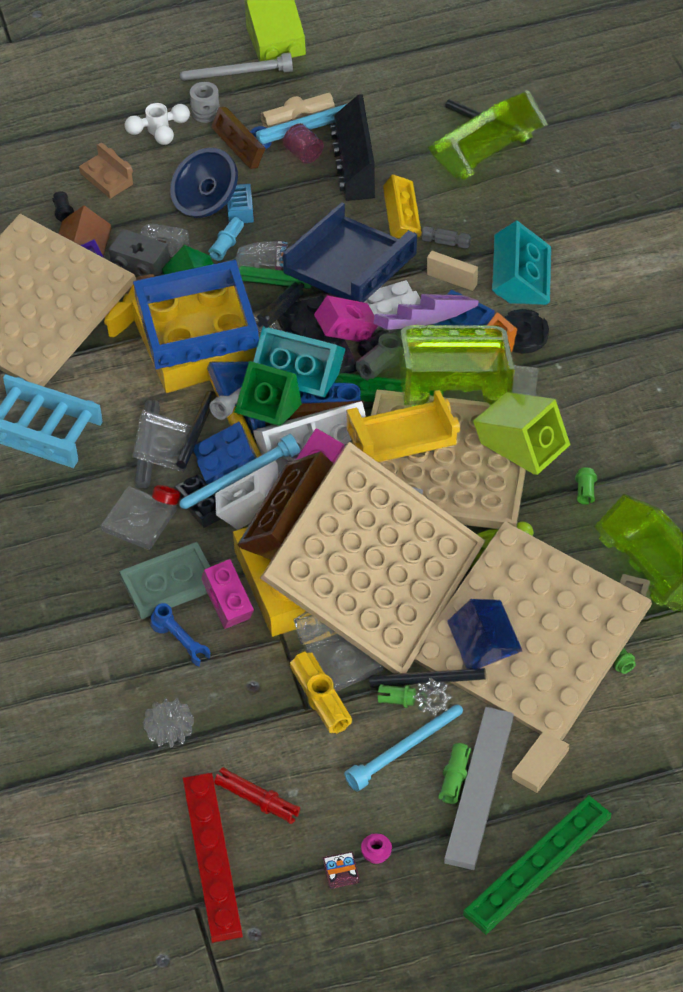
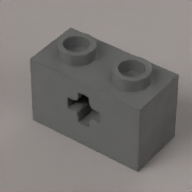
[109,229,170,277]

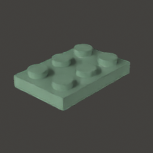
[119,542,210,619]

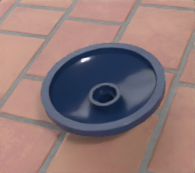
[170,148,238,218]

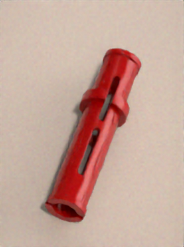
[214,767,300,824]

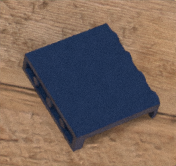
[282,202,417,302]

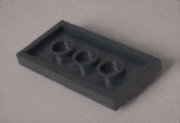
[277,295,357,374]

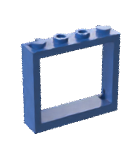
[133,260,259,369]

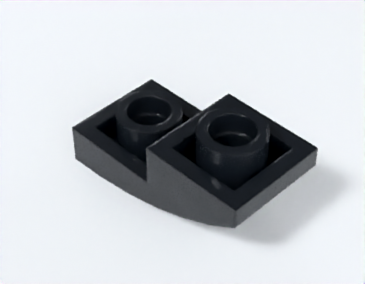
[174,475,221,528]

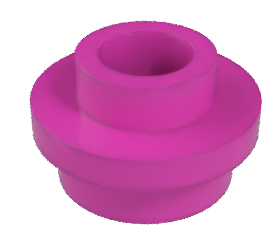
[361,834,392,864]

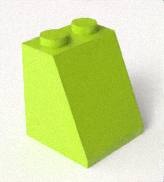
[244,0,306,61]
[473,392,570,475]

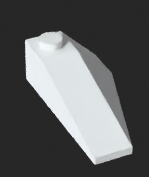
[253,401,366,476]

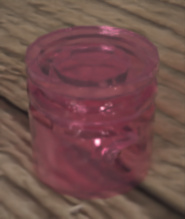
[283,123,324,164]

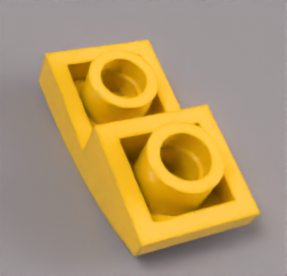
[104,284,135,337]

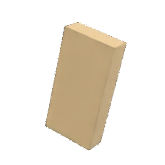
[427,251,478,291]
[512,731,569,793]

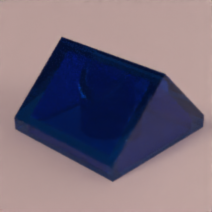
[447,599,522,669]

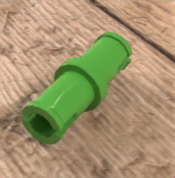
[439,743,471,804]

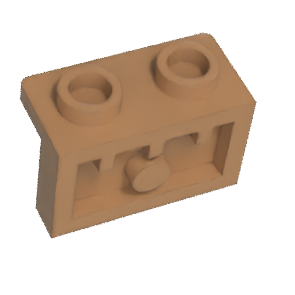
[79,142,133,199]

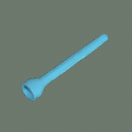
[179,433,301,509]
[344,704,463,792]

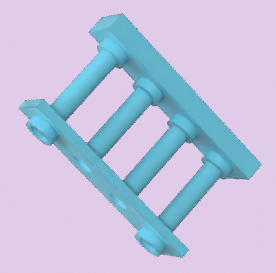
[0,374,103,468]

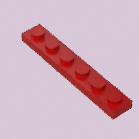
[183,773,243,943]

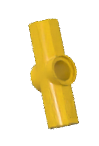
[290,652,352,734]

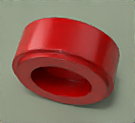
[152,485,181,505]

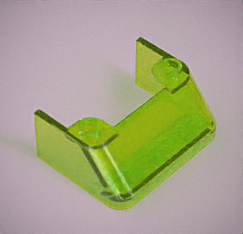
[428,90,548,180]

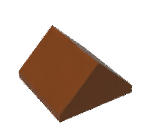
[59,205,111,257]

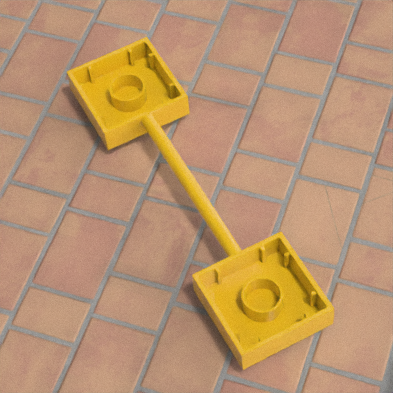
[131,286,320,637]

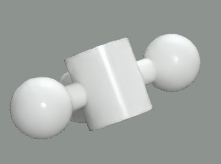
[124,103,190,145]

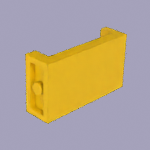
[346,390,460,462]

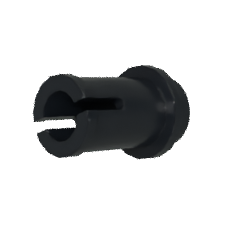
[52,191,74,222]
[357,329,387,357]

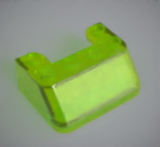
[400,325,515,406]
[594,494,683,611]

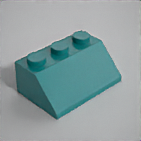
[492,220,551,305]
[253,326,345,398]

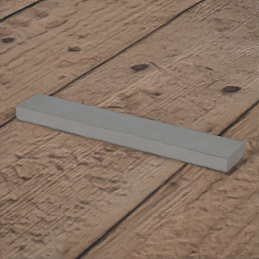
[444,707,514,870]

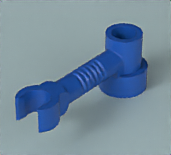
[150,603,211,667]

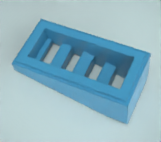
[227,184,254,223]

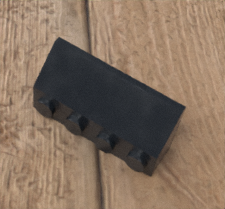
[330,94,375,201]

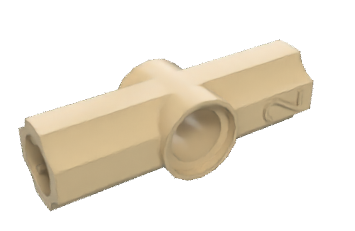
[261,92,335,128]

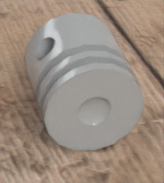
[190,82,220,123]

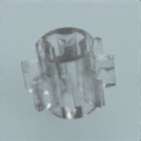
[413,678,452,717]

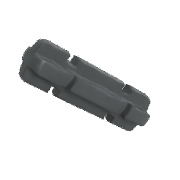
[421,226,471,249]

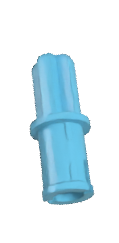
[208,217,244,261]

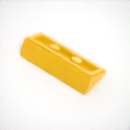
[383,174,422,239]

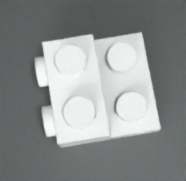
[364,280,421,333]

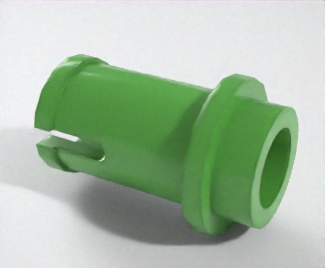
[575,468,597,504]
[614,648,636,674]
[378,684,416,708]

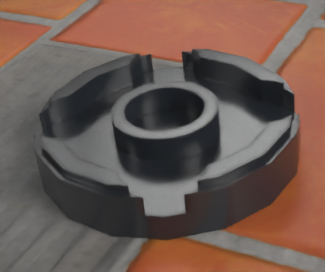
[504,309,549,354]

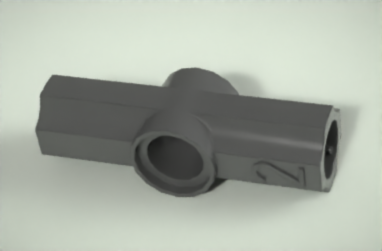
[356,327,422,381]

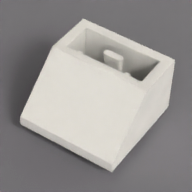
[215,461,279,530]

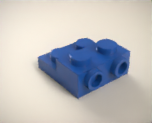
[194,422,257,484]

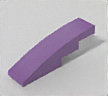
[374,294,479,330]

